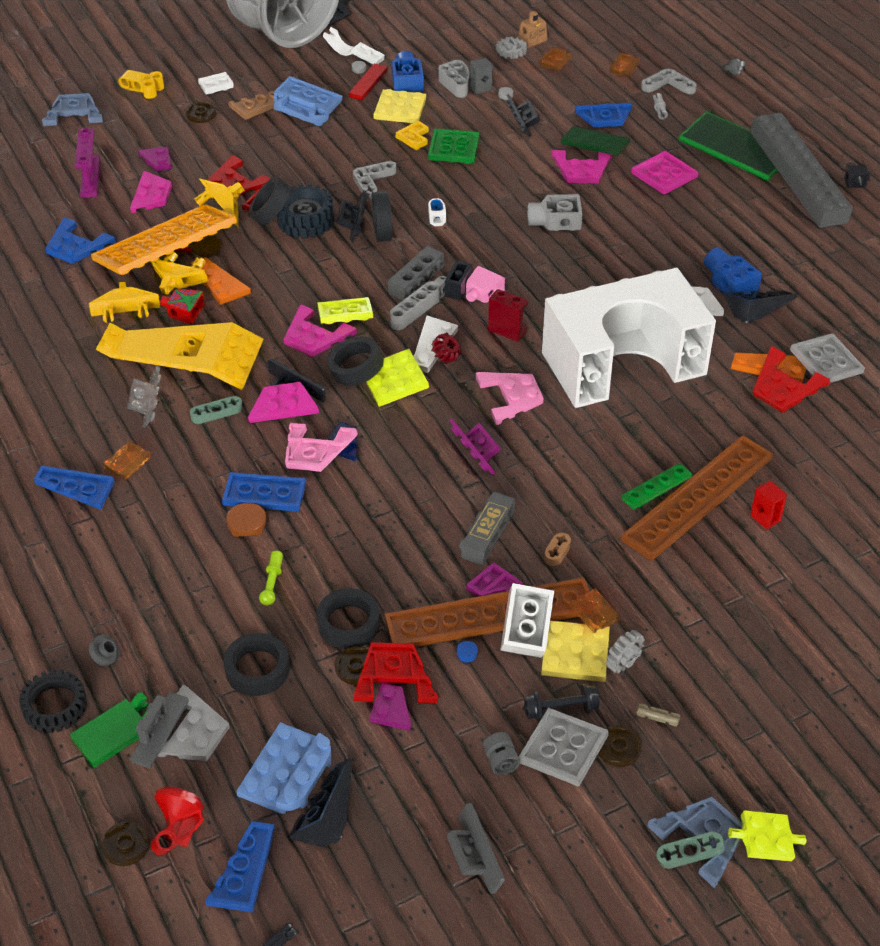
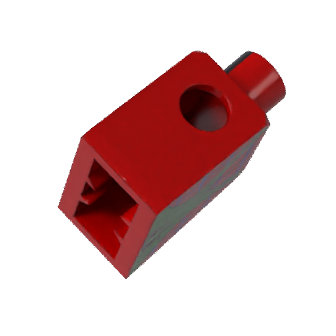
[160,289,205,325]

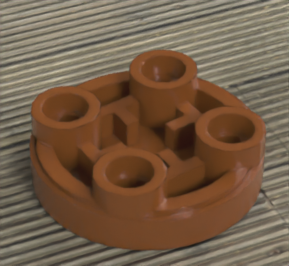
[226,503,266,537]

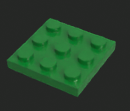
[428,128,480,164]

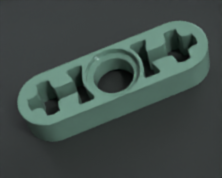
[190,396,243,424]
[656,832,725,869]

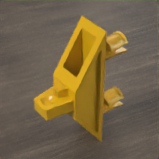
[194,179,244,229]
[150,252,209,295]
[89,282,160,323]

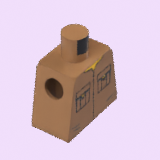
[518,11,547,48]

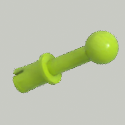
[259,551,284,605]

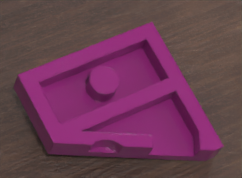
[138,147,171,171]
[466,562,523,597]
[369,683,411,731]

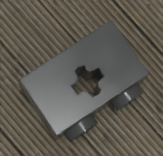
[469,57,493,94]

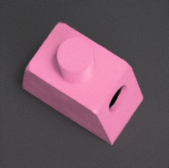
[466,266,505,303]

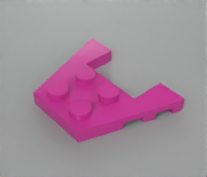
[551,150,612,184]
[284,304,357,357]

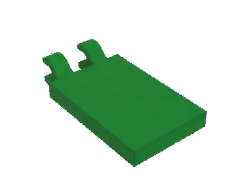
[70,692,148,768]

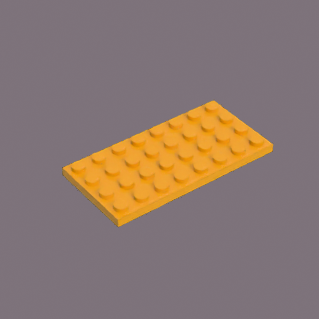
[91,204,237,275]

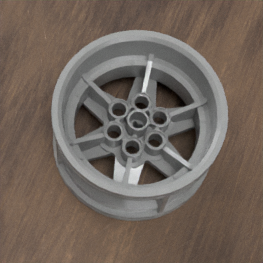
[226,0,339,48]

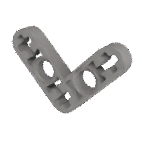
[641,68,697,94]
[353,161,397,200]

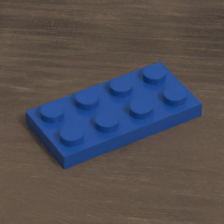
[222,472,306,512]

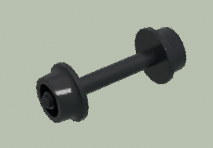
[522,684,600,721]

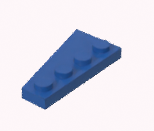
[34,465,115,510]
[205,821,275,913]

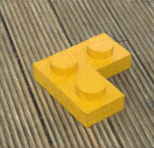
[396,121,429,150]

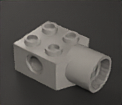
[527,194,582,231]

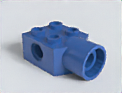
[392,51,424,92]
[704,247,762,294]

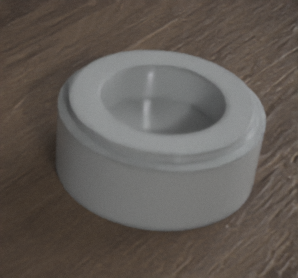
[352,61,366,74]
[498,87,513,100]

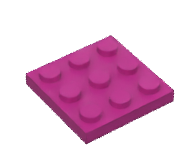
[631,151,698,195]

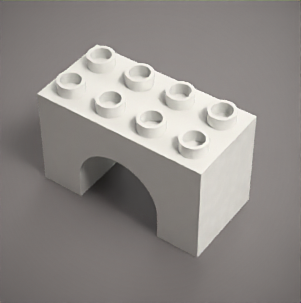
[542,268,716,408]

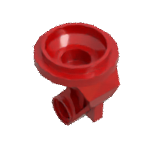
[151,786,204,856]

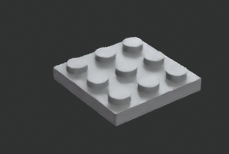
[790,333,865,383]
[519,708,608,786]

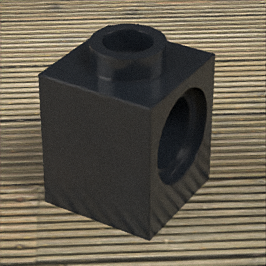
[844,165,870,188]

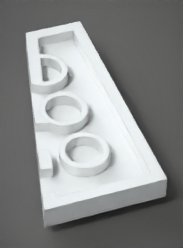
[414,316,458,373]

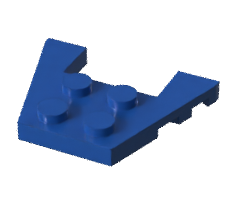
[45,217,116,264]

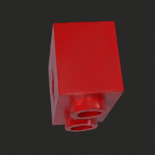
[750,481,787,530]

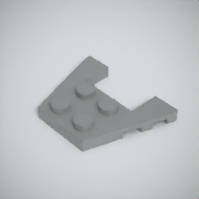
[158,685,229,762]

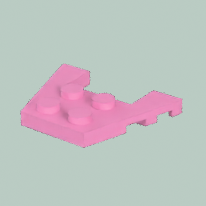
[476,372,544,425]
[285,423,358,472]

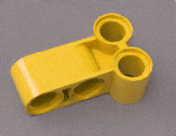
[118,70,164,99]

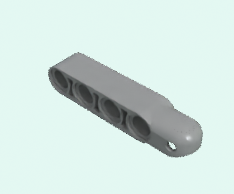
[390,276,447,330]

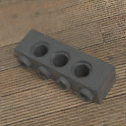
[388,246,444,300]

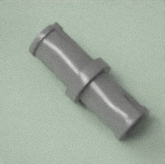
[653,93,668,119]

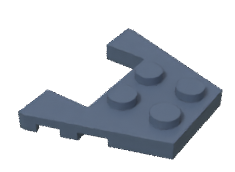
[42,93,103,126]
[647,797,742,888]

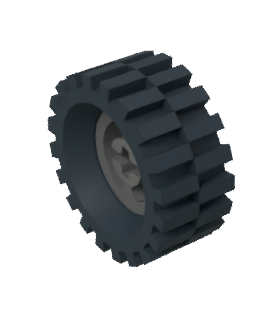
[277,185,334,239]

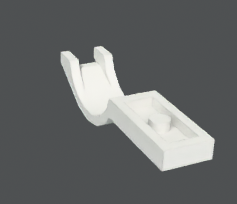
[323,27,385,64]

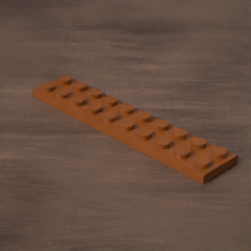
[621,435,773,561]
[385,577,596,647]

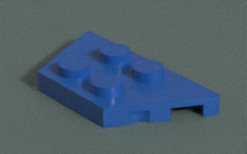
[575,103,632,128]

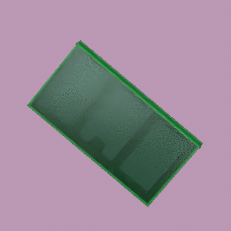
[678,111,778,181]

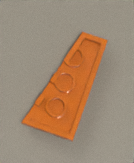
[191,257,251,305]
[731,353,806,383]

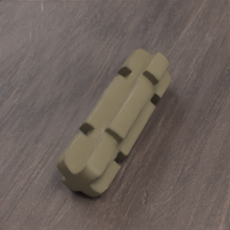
[637,703,680,727]

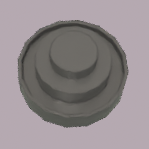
[724,59,746,76]
[89,635,120,667]

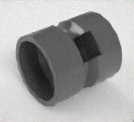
[483,732,520,775]

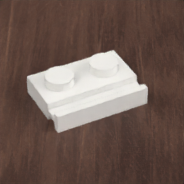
[198,72,234,94]

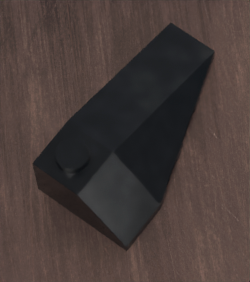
[724,290,797,323]
[289,758,353,847]

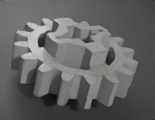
[496,37,527,59]
[606,630,645,673]

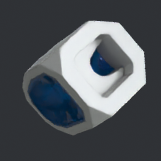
[428,198,446,226]

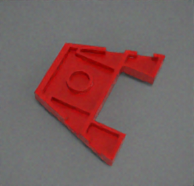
[207,155,270,196]
[753,346,830,413]
[353,643,438,703]

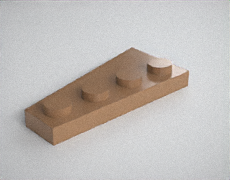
[229,91,275,120]

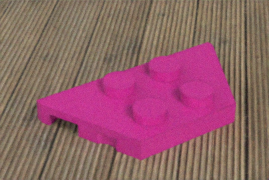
[130,171,172,213]
[248,382,319,423]

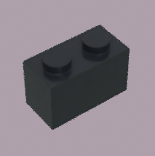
[445,260,472,300]

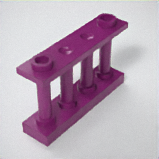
[75,128,100,198]

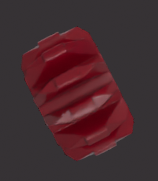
[431,333,462,364]

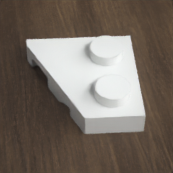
[692,287,724,316]

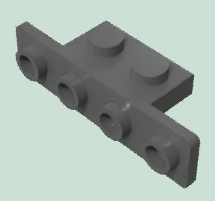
[130,692,189,768]
[447,803,505,894]

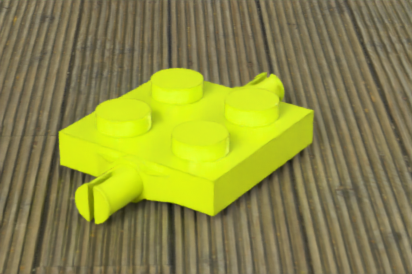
[728,811,806,861]

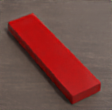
[349,63,387,100]

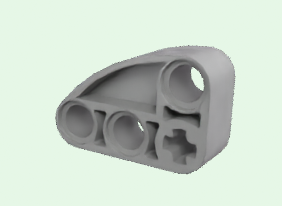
[439,60,470,98]

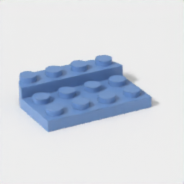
[273,76,343,126]
[237,722,331,814]

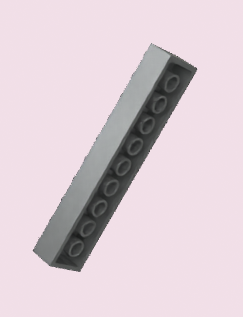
[750,113,853,228]

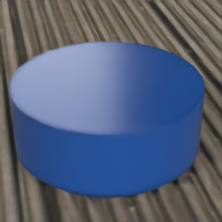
[457,641,478,662]

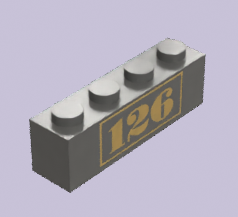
[459,492,515,566]

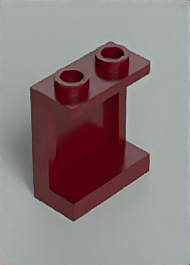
[488,289,528,342]

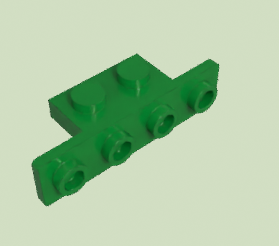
[621,463,692,509]

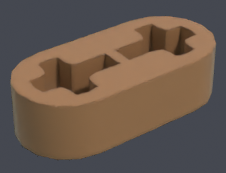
[544,533,571,566]

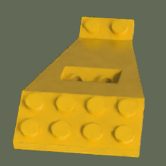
[96,322,264,390]

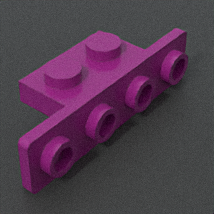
[449,418,501,475]

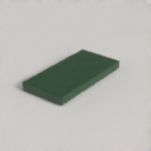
[561,126,630,156]

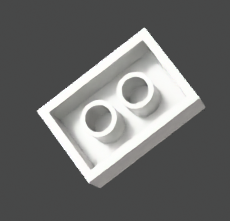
[500,583,554,658]

